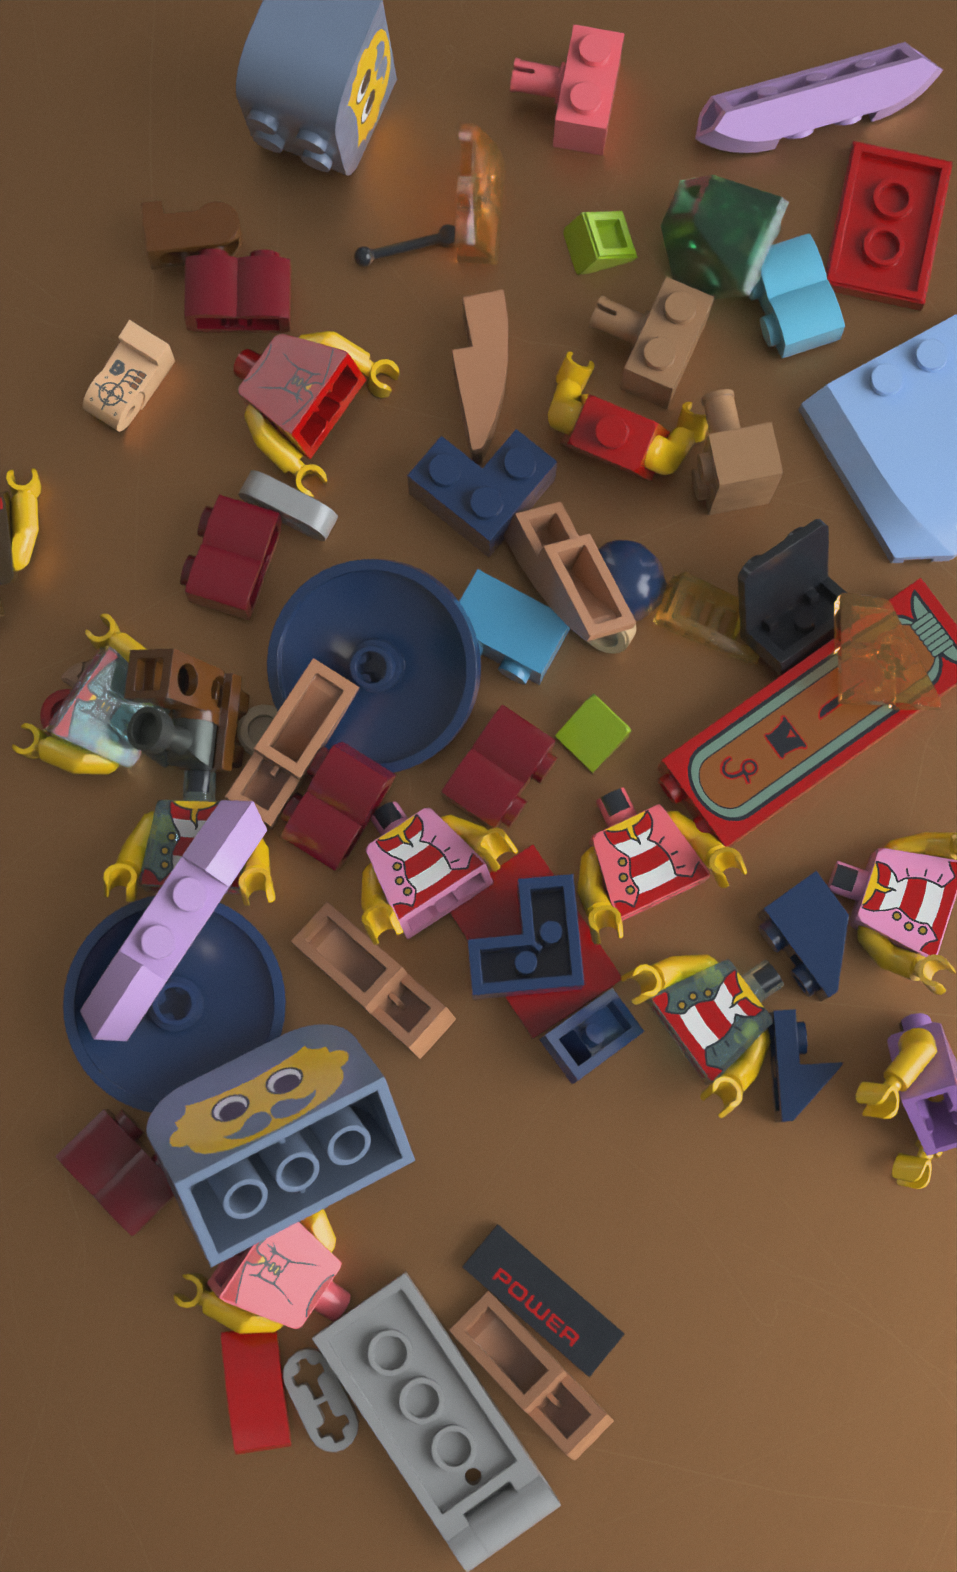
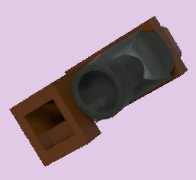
[124,648,250,772]

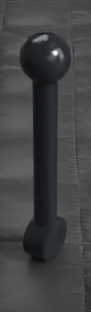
[354,225,459,267]

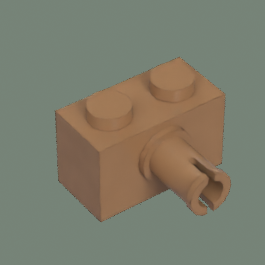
[589,277,714,409]
[692,389,783,515]

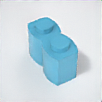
[743,233,845,359]

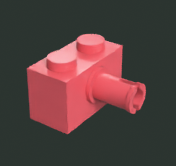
[510,25,624,156]

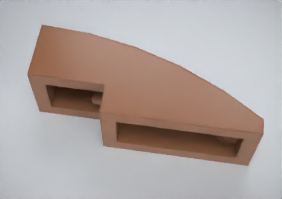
[452,290,508,464]
[504,501,636,642]
[225,658,359,830]
[290,902,456,1059]
[449,1291,614,1461]

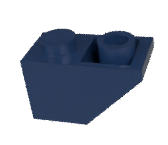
[757,871,849,1001]

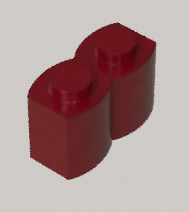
[184,249,292,333]
[180,494,283,620]
[441,704,558,829]
[280,741,396,871]
[55,1109,175,1236]

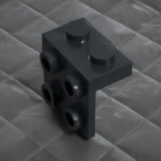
[738,519,864,676]

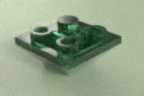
[661,174,789,300]

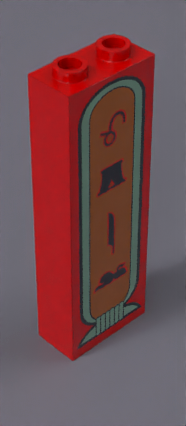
[657,578,957,847]

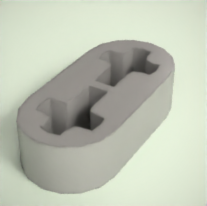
[238,470,338,541]
[283,1347,359,1452]

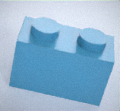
[459,569,570,685]

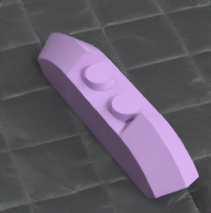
[695,42,943,153]
[80,800,267,1041]

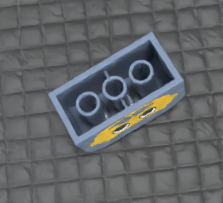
[236,0,397,176]
[147,1024,415,1267]

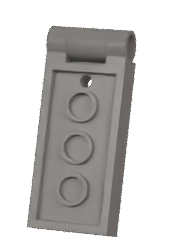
[312,1271,561,1572]

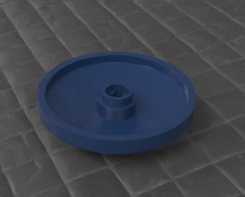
[267,559,481,773]
[63,895,286,1113]

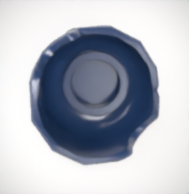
[598,540,667,621]

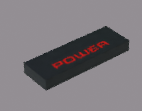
[462,1224,625,1377]

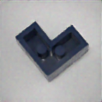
[407,429,557,557]
[468,874,584,1000]

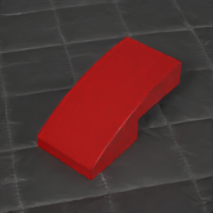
[221,1331,292,1455]

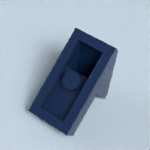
[539,988,645,1085]
[767,1009,843,1123]

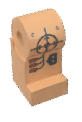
[82,320,175,432]

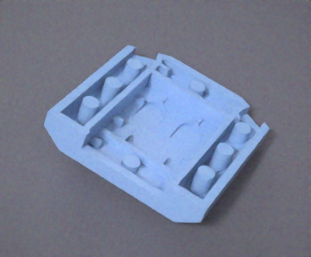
[799,314,957,563]

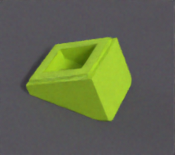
[563,211,638,275]
[554,694,632,774]

